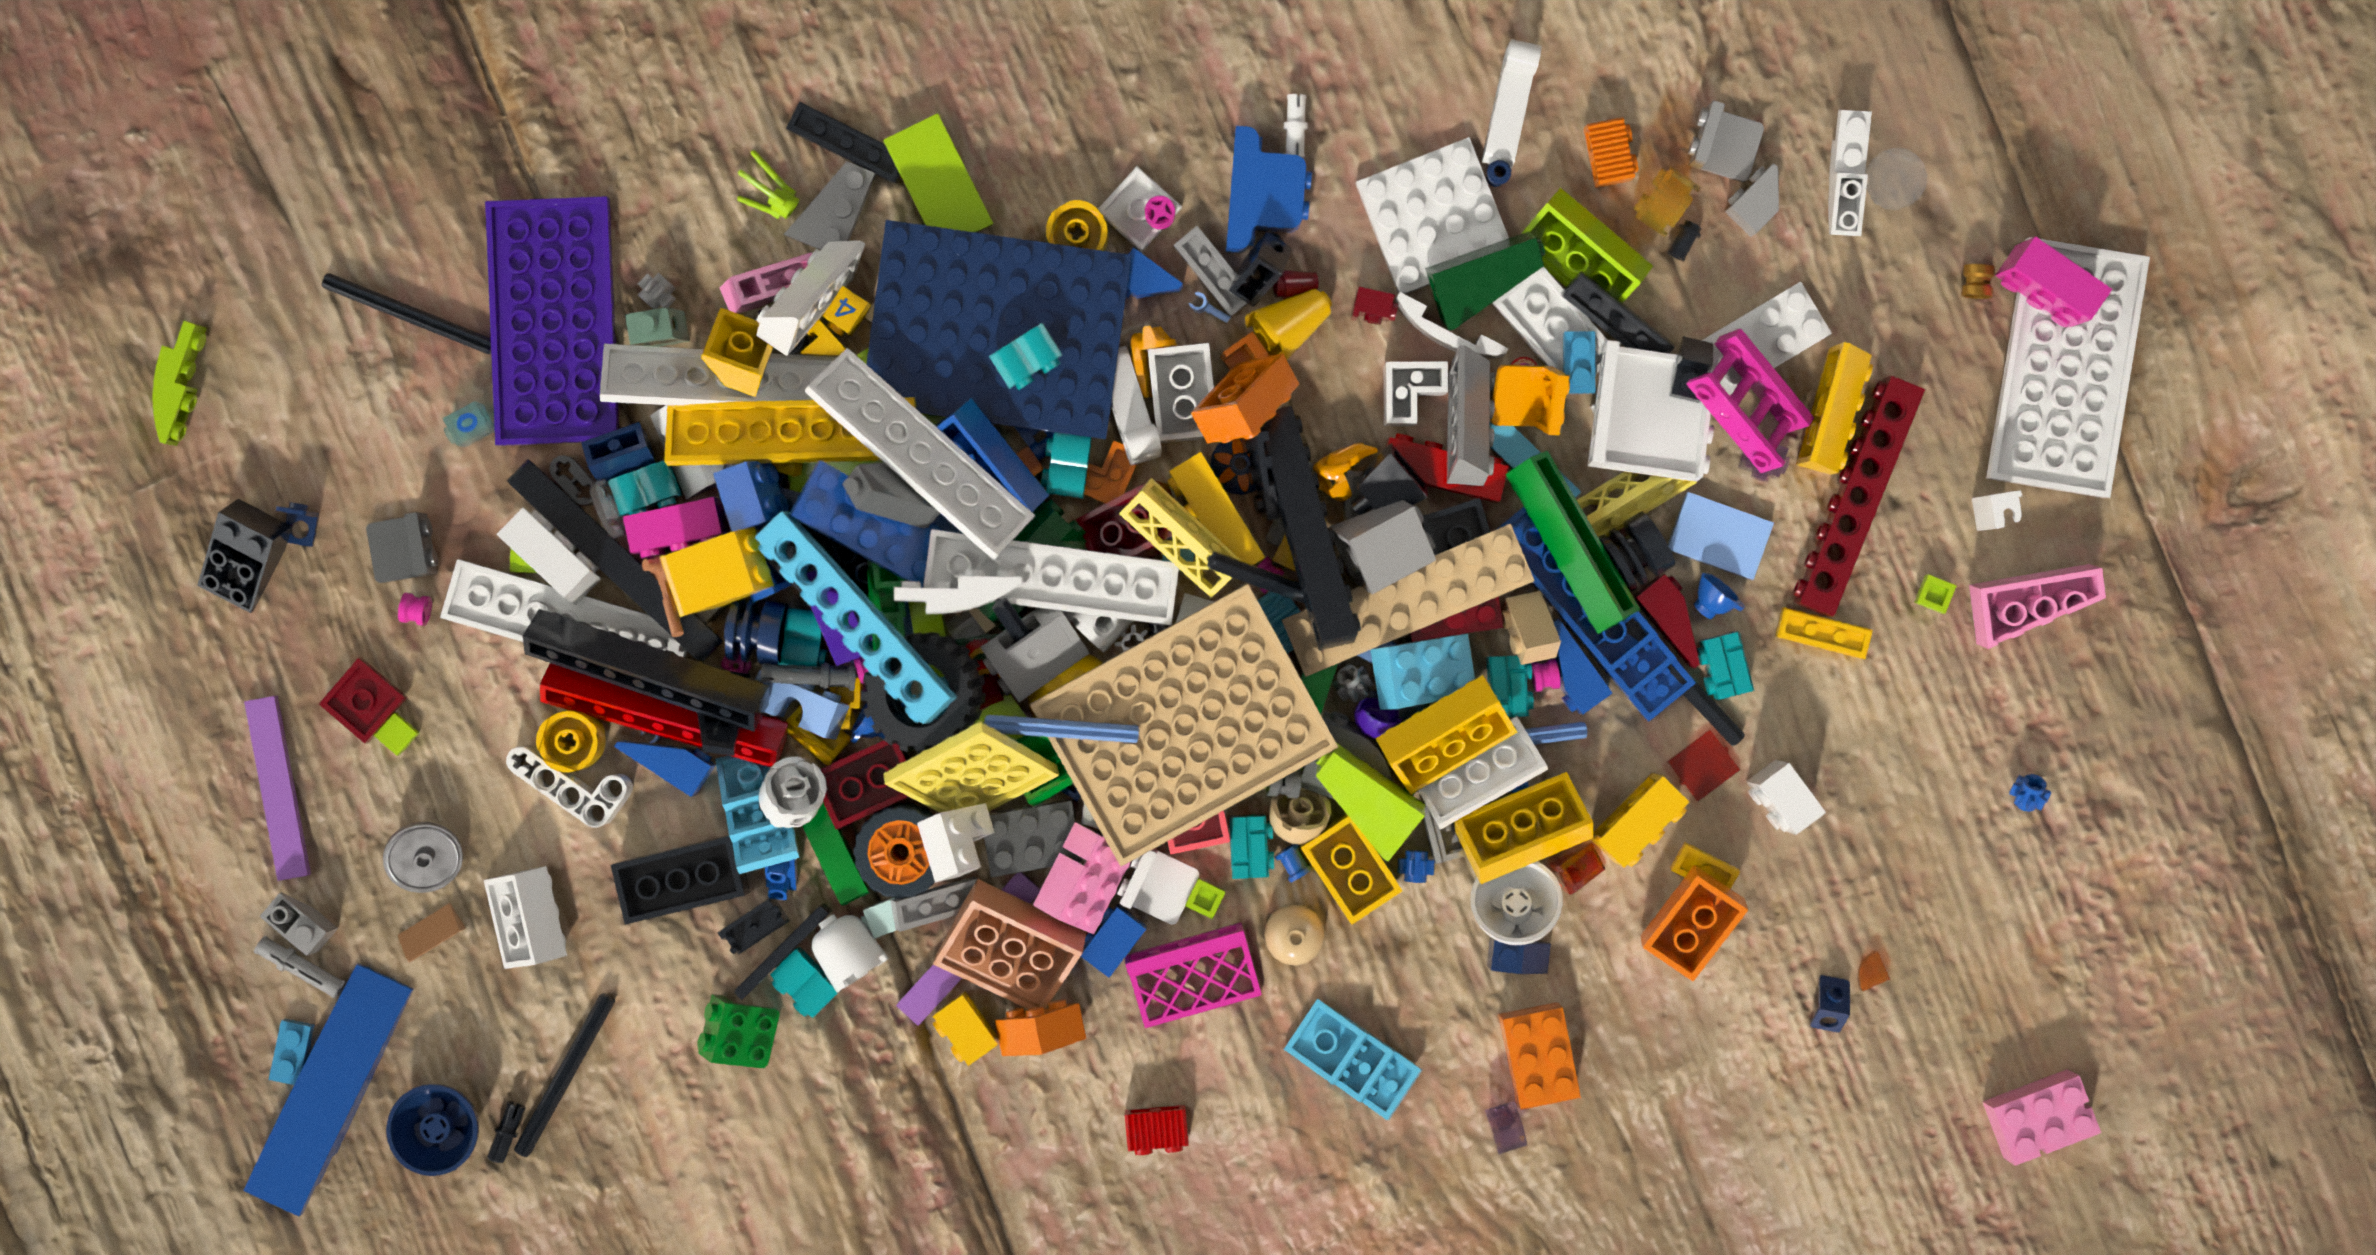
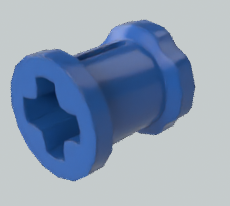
[1274,844,1313,882]

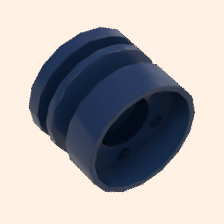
[724,598,789,665]

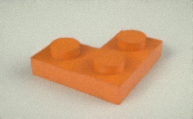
[1084,441,1137,504]

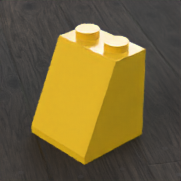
[660,527,774,617]

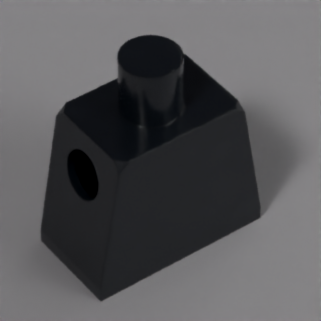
[1228,233,1292,307]
[1351,443,1428,515]

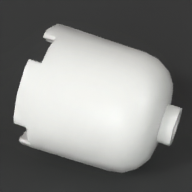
[812,914,889,993]

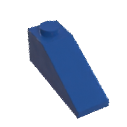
[1553,619,1612,715]
[614,740,716,797]

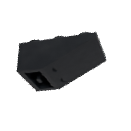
[197,499,292,613]

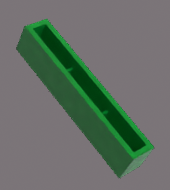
[1505,450,1640,634]

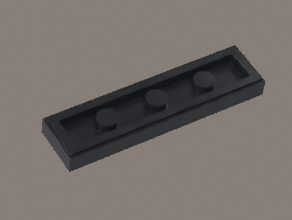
[786,101,900,185]
[1561,270,1675,354]
[734,903,833,1000]

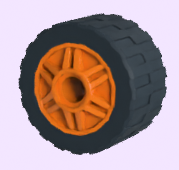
[854,803,936,899]

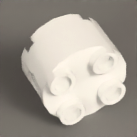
[1062,611,1132,652]
[759,757,827,828]

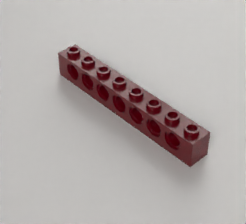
[1793,375,1926,617]

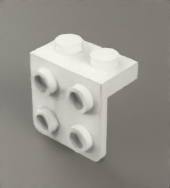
[1117,849,1199,925]

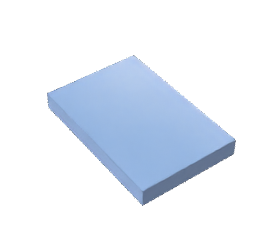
[1668,492,1774,580]

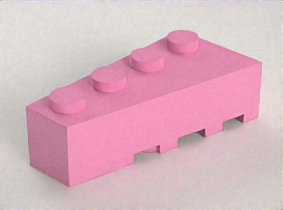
[1969,564,2106,649]

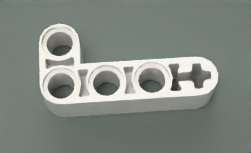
[1482,39,1542,169]
[1111,346,1161,466]
[506,746,633,828]

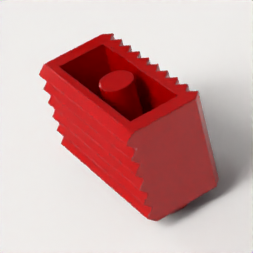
[1124,1105,1189,1155]

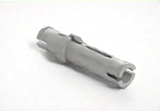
[254,936,345,998]

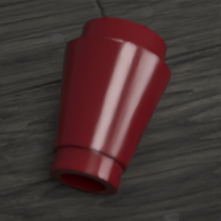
[1273,270,1319,300]

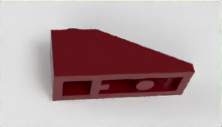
[1633,574,1700,668]

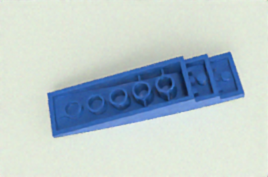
[1496,507,1696,722]
[243,963,413,1217]

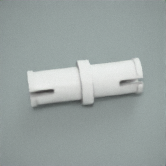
[1284,94,1308,158]

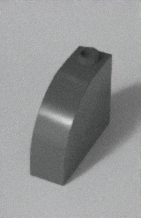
[1301,711,1393,800]

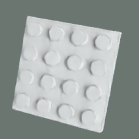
[1355,137,1509,294]

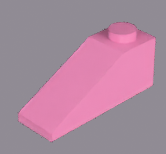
[720,252,812,314]

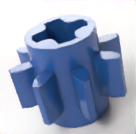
[2009,774,2052,812]
[1397,850,1435,883]

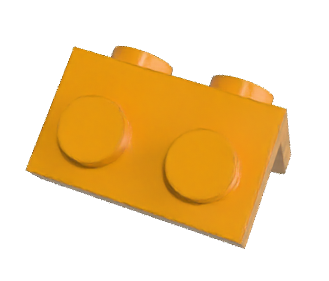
[1489,365,1570,435]

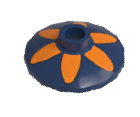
[1210,438,1256,495]

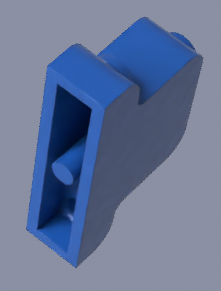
[1226,126,1312,253]

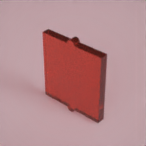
[1667,730,1740,802]

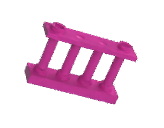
[1687,328,1814,473]

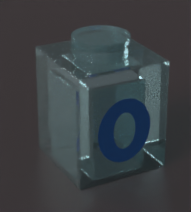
[442,401,495,447]

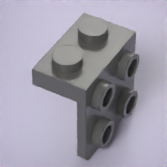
[366,512,438,583]

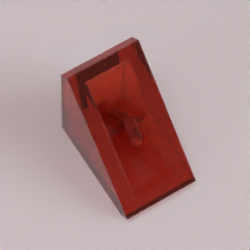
[1550,842,1606,895]

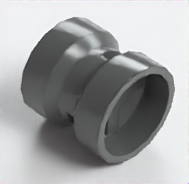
[1266,769,1302,799]

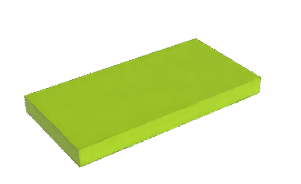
[883,113,993,233]

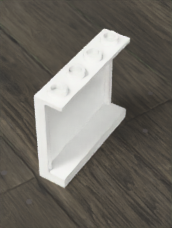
[1587,340,1718,482]

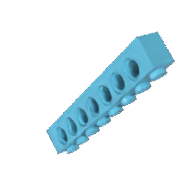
[755,511,957,724]

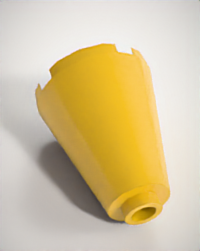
[1245,289,1332,360]

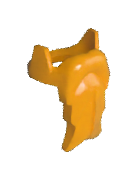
[1130,326,1177,398]
[1313,442,1378,502]

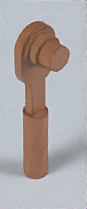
[642,555,684,637]

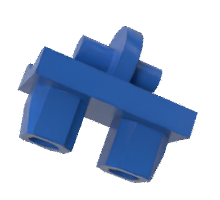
[765,859,798,900]

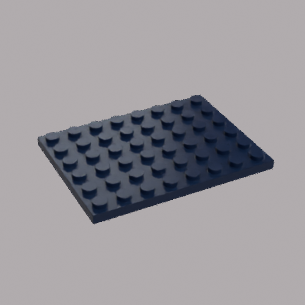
[866,220,1132,439]

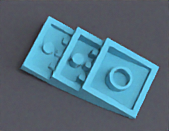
[715,755,800,874]
[1284,999,1423,1120]

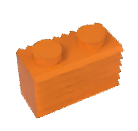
[1584,117,1638,188]

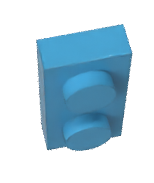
[1563,331,1596,394]
[269,1019,315,1085]

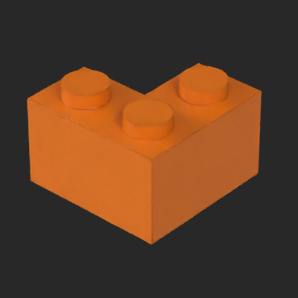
[995,999,1087,1056]

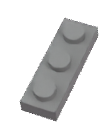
[1173,226,1248,317]
[890,877,979,932]

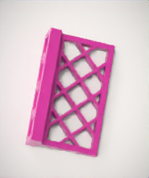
[1125,922,1262,1028]

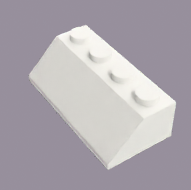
[756,240,865,356]

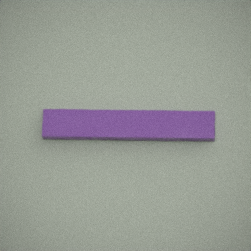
[244,696,311,881]
[896,872,1041,1026]

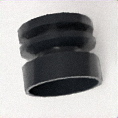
[1598,511,1675,592]

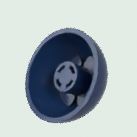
[386,1084,479,1176]

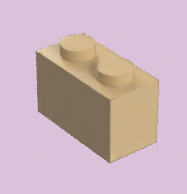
[1501,591,1561,665]

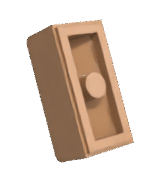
[398,903,466,963]

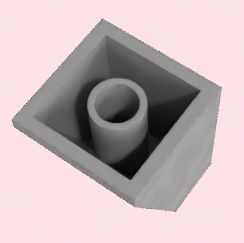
[1328,500,1436,594]

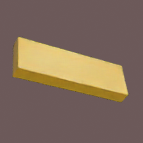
[1775,607,1873,659]

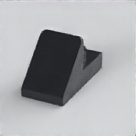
[1669,336,1713,403]

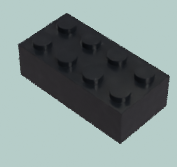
[610,835,751,925]

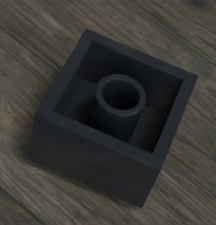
[1421,498,1490,555]

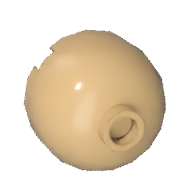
[1269,787,1331,844]
[1264,904,1325,966]

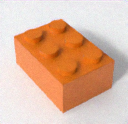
[1191,354,1299,444]
[1640,865,1748,982]
[1498,1002,1581,1110]

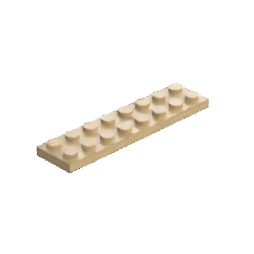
[1282,524,1535,677]

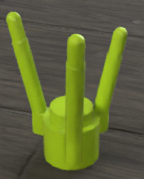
[737,150,800,219]

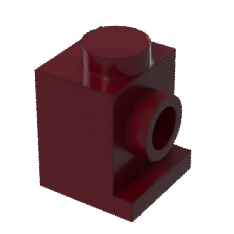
[1350,286,1398,325]

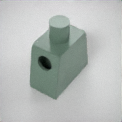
[625,307,690,347]

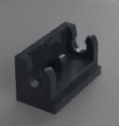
[717,898,790,954]

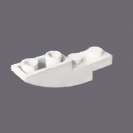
[1828,110,1872,236]
[894,570,1022,614]

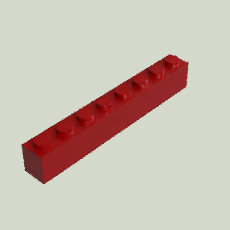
[540,663,788,767]

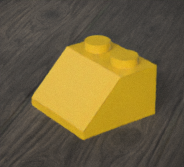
[701,307,774,397]

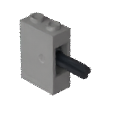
[980,598,1089,702]

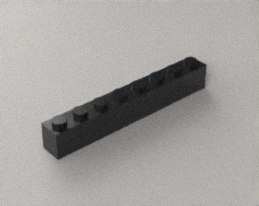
[1261,406,1361,651]
[522,609,769,732]

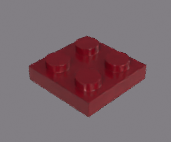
[319,658,408,744]

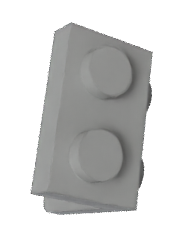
[1688,100,1764,182]

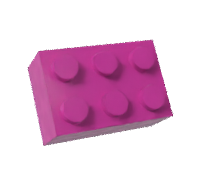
[1995,236,2113,327]
[623,497,732,559]

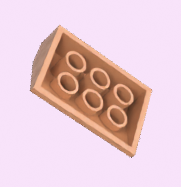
[933,879,1087,1009]

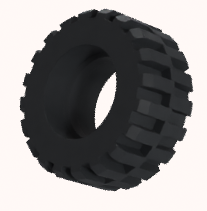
[861,632,986,753]

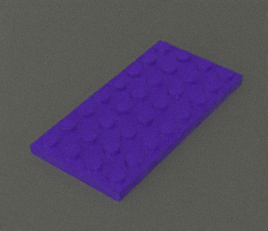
[485,196,619,446]

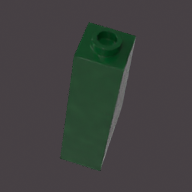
[1425,232,1545,331]

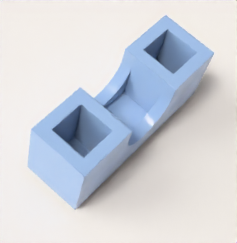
[756,670,850,740]

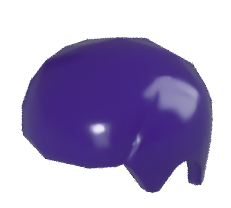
[1354,698,1402,739]

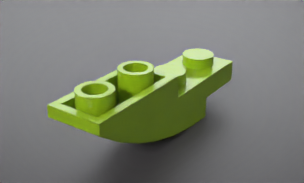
[153,321,207,446]

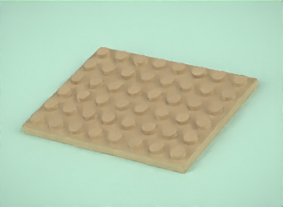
[1030,583,1338,867]

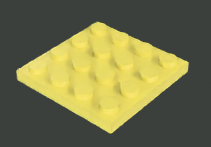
[884,722,1059,813]

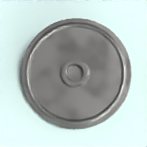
[383,822,463,893]

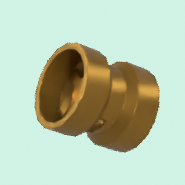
[1961,264,1995,299]

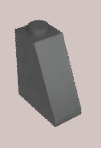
[843,462,940,528]

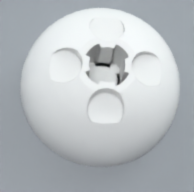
[1470,861,1563,945]

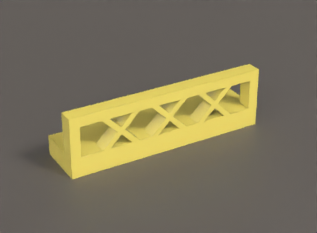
[1577,471,1697,537]
[1119,478,1241,598]

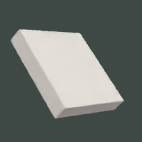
[1098,166,1182,253]

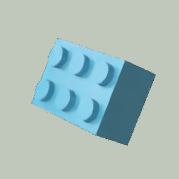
[1370,634,1475,710]

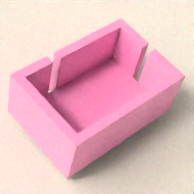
[1033,822,1130,934]
[1982,1069,2101,1166]

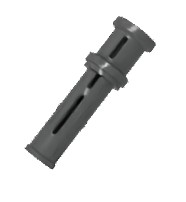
[761,662,855,691]

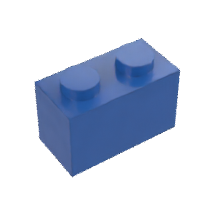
[1081,904,1147,978]

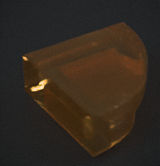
[1857,950,1890,992]

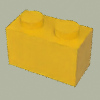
[933,991,999,1066]

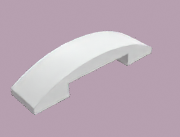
[1395,292,1509,358]

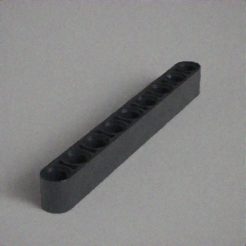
[506,459,723,662]

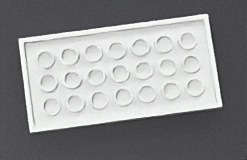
[1986,237,2150,498]

